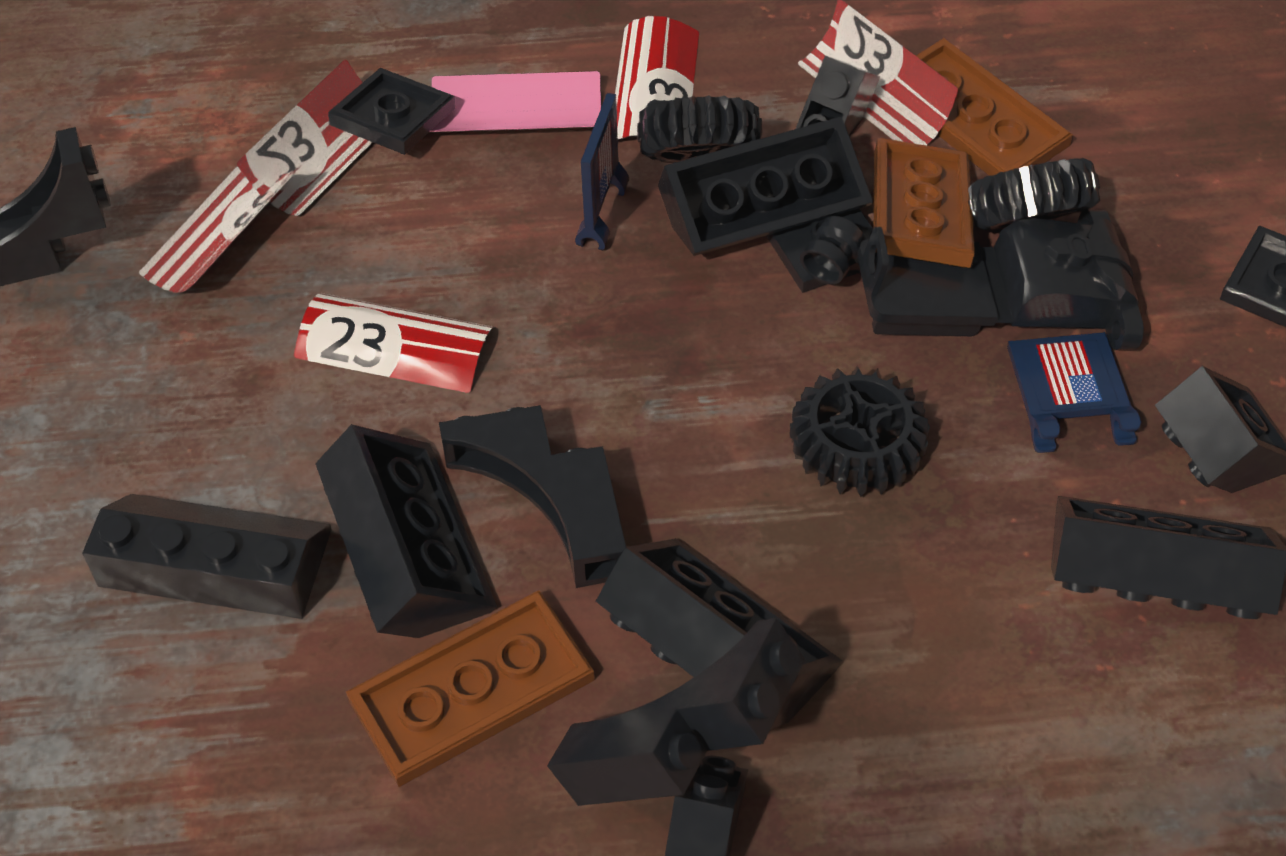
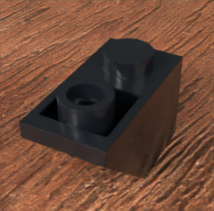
[795,56,880,137]
[665,755,749,856]

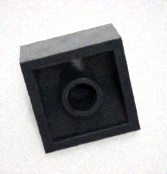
[1155,366,1286,493]

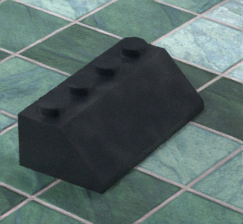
[658,116,873,256]
[315,424,497,638]
[82,494,332,619]
[1051,496,1286,619]
[595,538,843,730]

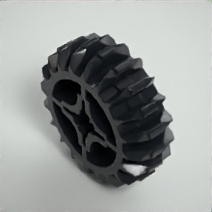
[637,95,763,163]
[968,158,1100,230]
[789,365,930,497]

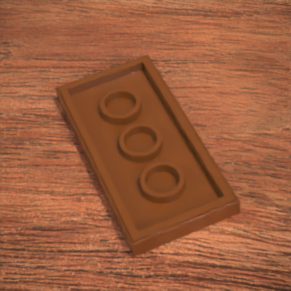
[916,38,1073,176]
[873,138,974,268]
[346,590,595,787]

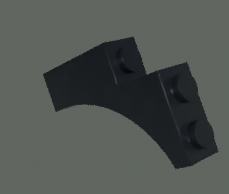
[0,127,111,286]
[439,405,626,588]
[547,618,805,806]

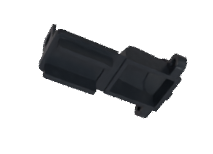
[857,209,1144,350]

